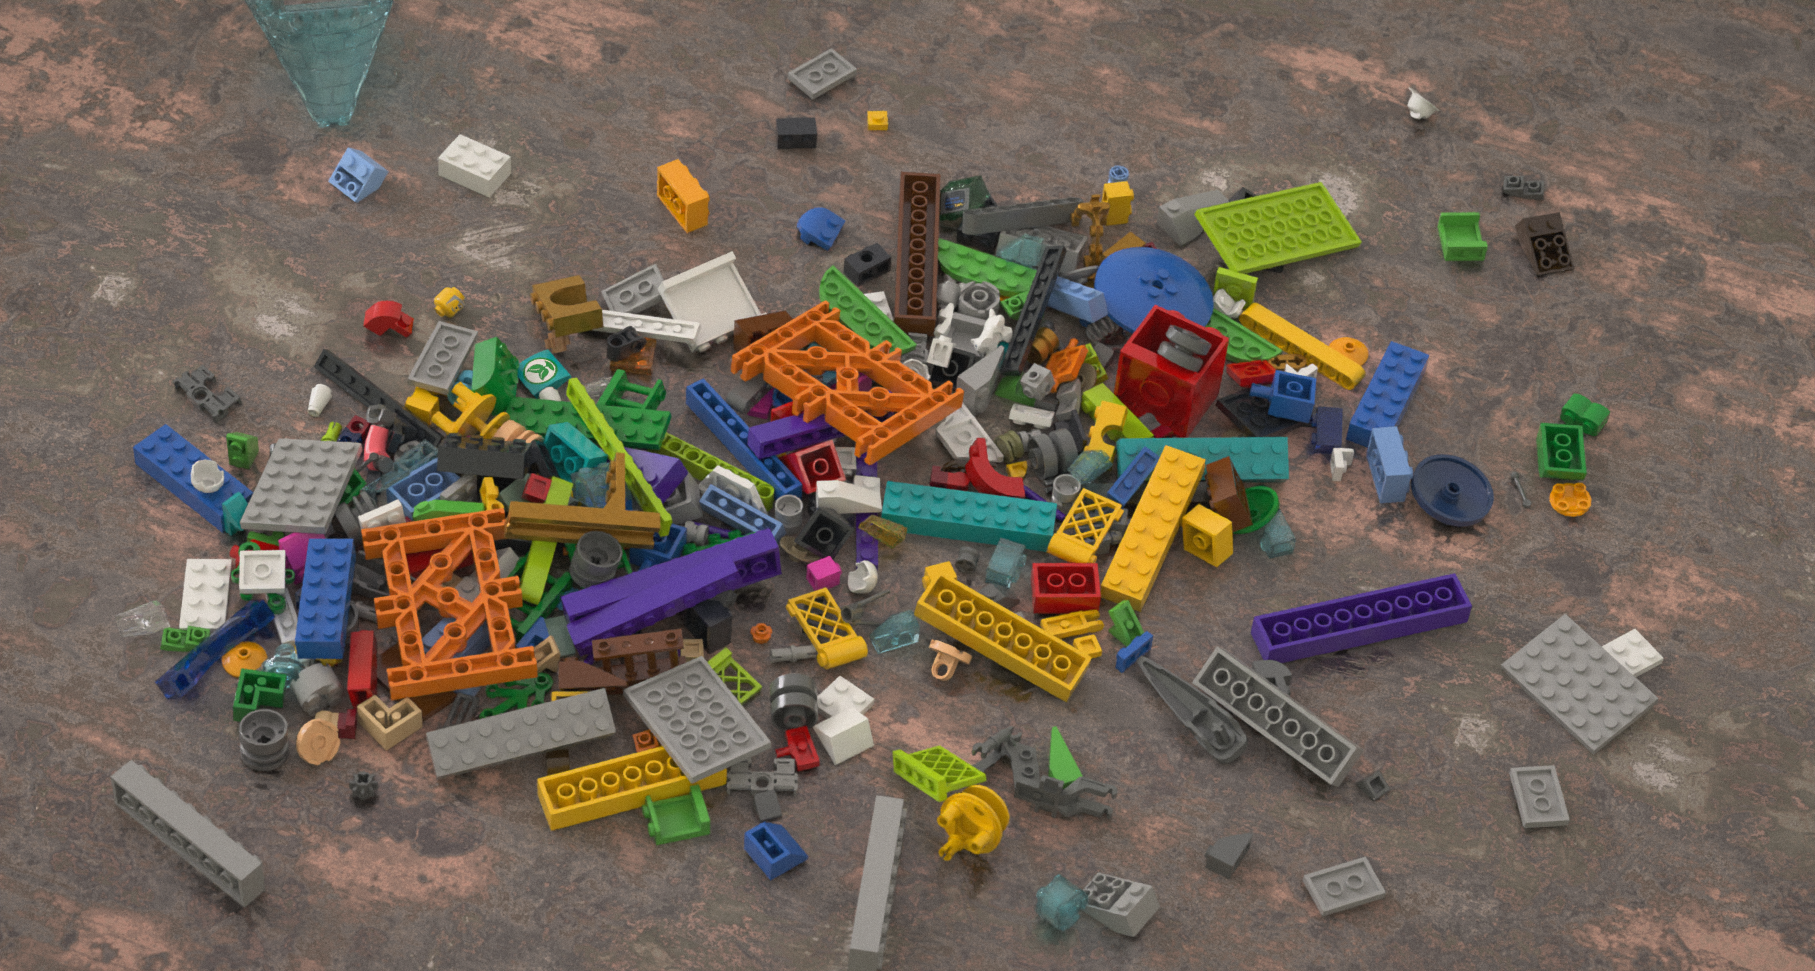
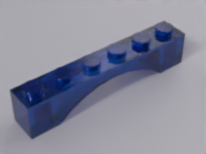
[155,599,275,700]

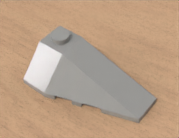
[1157,190,1229,247]

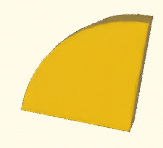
[1006,461,1027,479]

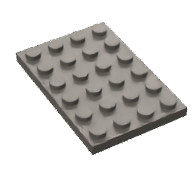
[240,438,362,534]
[1501,614,1659,755]
[624,656,771,783]

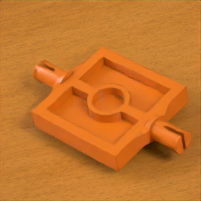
[1045,338,1088,393]

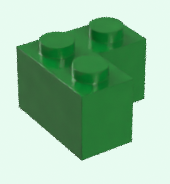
[233,668,287,722]

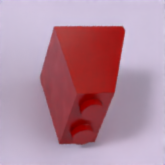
[778,440,846,494]

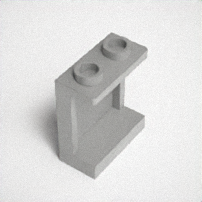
[947,312,986,364]

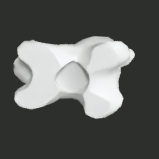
[970,309,1013,356]

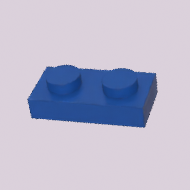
[1115,631,1153,673]

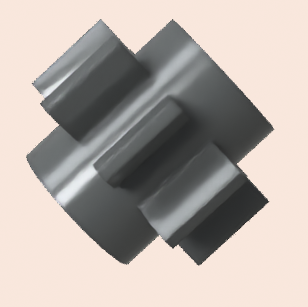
[349,770,378,800]

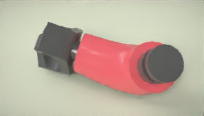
[364,403,397,473]

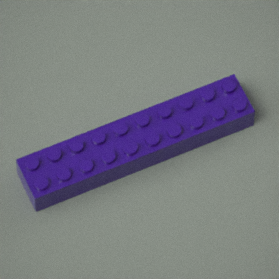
[561,528,782,624]
[1251,573,1472,663]

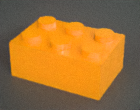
[657,159,710,233]

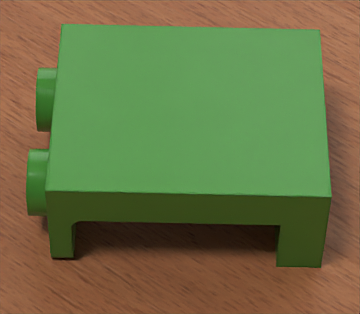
[1437,212,1488,261]
[642,784,710,845]

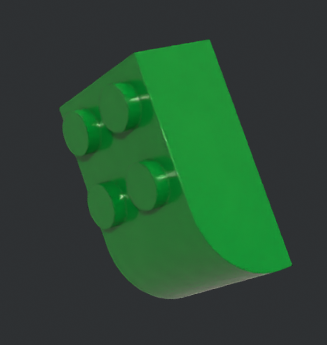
[471,337,519,416]
[1536,423,1587,481]

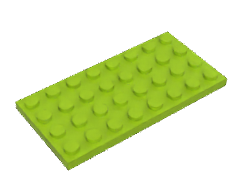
[1194,182,1362,274]

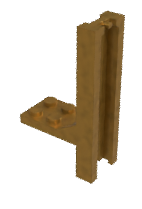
[504,452,660,550]

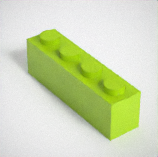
[1081,383,1154,442]

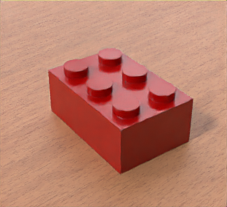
[1030,563,1101,613]

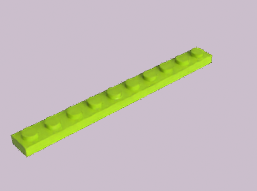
[566,377,672,537]

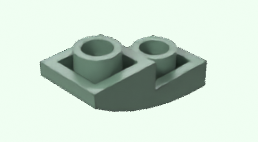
[544,616,576,658]

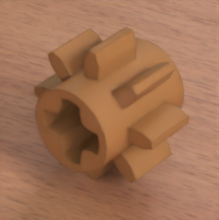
[544,332,571,353]

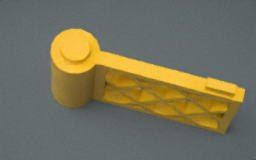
[1047,488,1124,563]
[785,588,868,670]

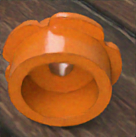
[750,623,772,644]

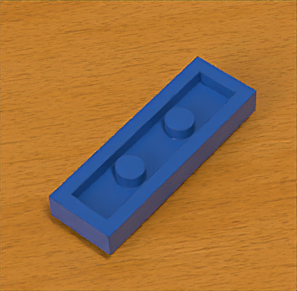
[1106,446,1160,508]

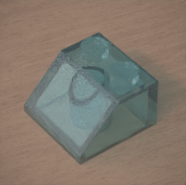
[571,463,632,508]

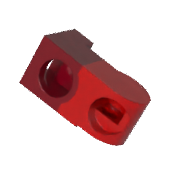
[929,465,970,491]

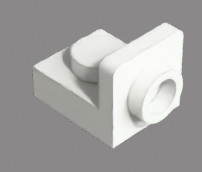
[1213,288,1246,318]
[927,335,956,368]
[1330,448,1354,481]

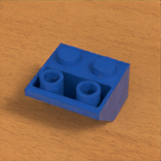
[744,822,809,880]

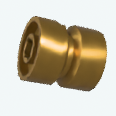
[1027,327,1059,365]

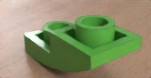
[160,625,210,652]

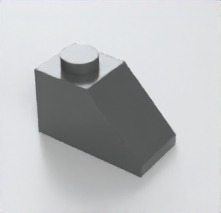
[977,583,1020,610]
[1204,833,1253,880]

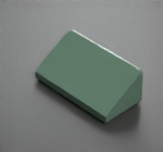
[497,473,530,513]

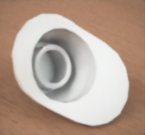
[1408,87,1439,119]

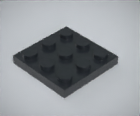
[1215,383,1302,437]

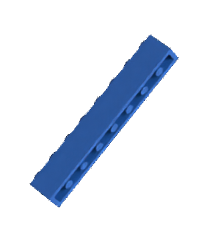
[686,378,802,501]

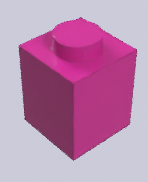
[806,556,842,591]

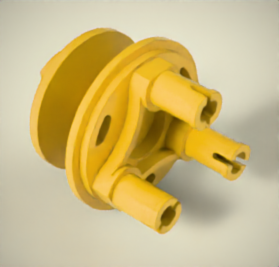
[432,382,510,439]
[937,785,1009,861]

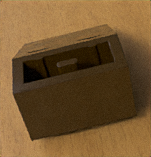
[1515,212,1575,276]

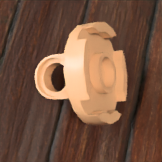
[929,639,972,681]
[296,718,340,765]

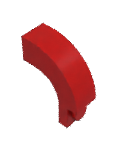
[965,438,1025,499]

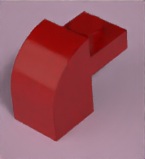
[363,301,414,338]

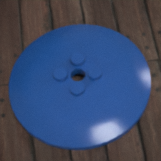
[1094,247,1214,334]

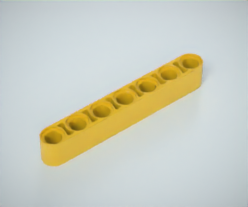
[1239,303,1366,390]

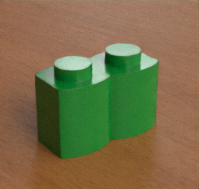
[1560,393,1610,436]

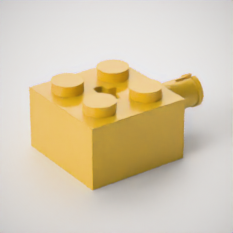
[1180,504,1233,567]

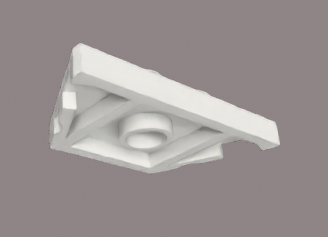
[936,403,1004,462]
[699,466,768,515]

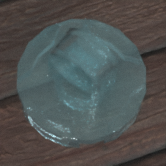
[261,644,305,688]

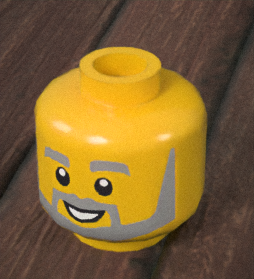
[434,287,465,318]

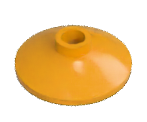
[1329,337,1369,366]
[222,641,267,678]

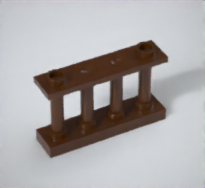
[592,629,686,686]

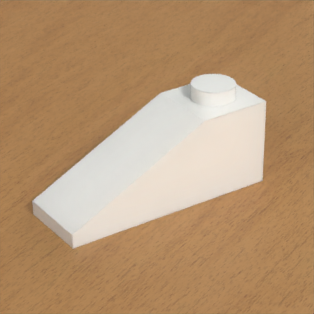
[816,480,882,514]

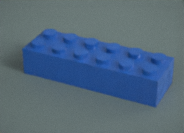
[1346,341,1429,448]
[133,424,254,533]
[295,539,356,659]

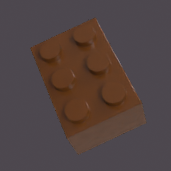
[1204,456,1253,533]

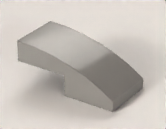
[1055,379,1081,422]

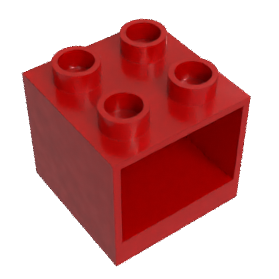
[1114,305,1229,438]

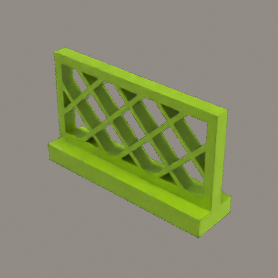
[707,648,762,705]
[892,745,986,802]

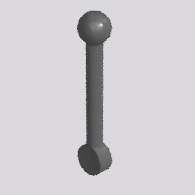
[356,452,379,473]
[1511,472,1532,508]

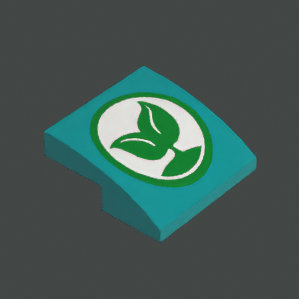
[517,349,572,399]

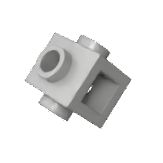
[1020,363,1055,401]

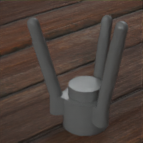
[841,589,891,626]

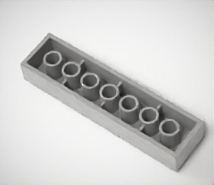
[1192,646,1364,787]
[426,688,616,780]
[110,760,265,907]
[848,795,907,971]

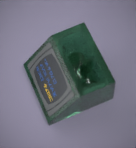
[939,175,990,221]

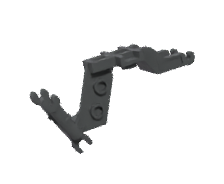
[971,726,1118,819]

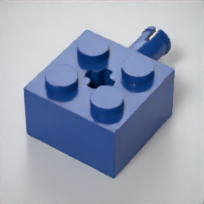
[1249,370,1317,423]
[630,523,687,571]

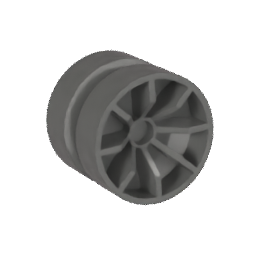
[1027,428,1079,480]
[770,673,818,731]

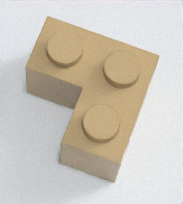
[357,695,423,751]

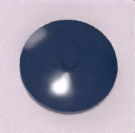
[1411,454,1494,527]

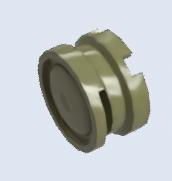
[994,430,1024,464]

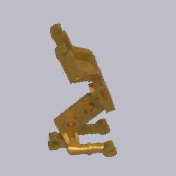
[1070,194,1110,288]

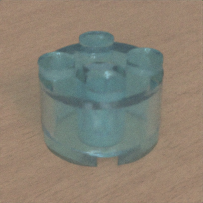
[1035,874,1088,931]

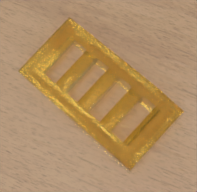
[858,515,907,549]

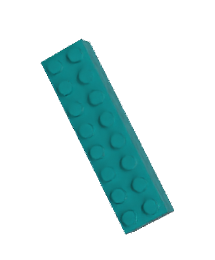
[1116,437,1289,483]
[880,481,1057,552]

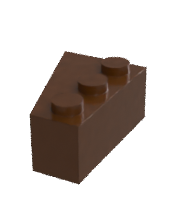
[733,310,793,352]

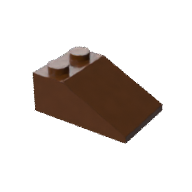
[558,658,630,695]

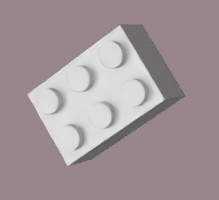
[438,134,511,198]

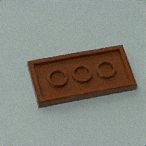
[377,643,456,723]

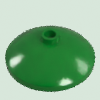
[1218,486,1280,534]

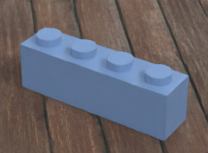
[1047,276,1108,323]
[699,484,786,545]

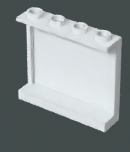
[658,251,767,353]

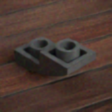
[1503,175,1545,200]

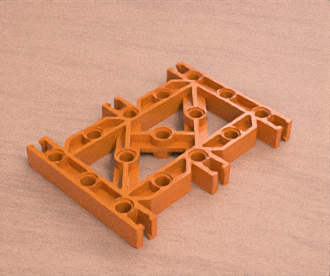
[731,300,964,465]
[361,508,538,700]

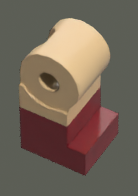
[315,709,357,739]

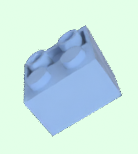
[328,147,389,203]

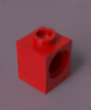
[521,473,552,504]

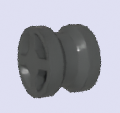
[955,547,980,574]

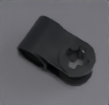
[606,326,647,362]

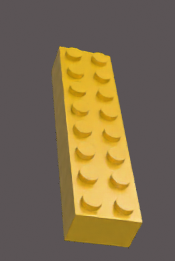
[1101,445,1205,612]
[914,570,1092,703]
[537,746,727,831]

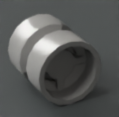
[1051,474,1081,514]
[774,495,803,535]

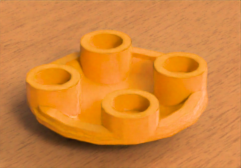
[1550,482,1591,517]

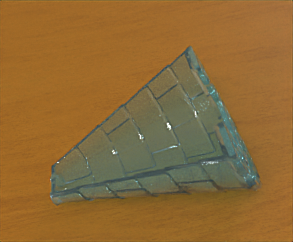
[244,0,395,127]

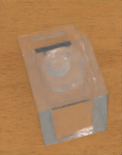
[115,600,170,637]

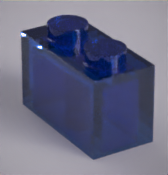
[1310,406,1343,454]

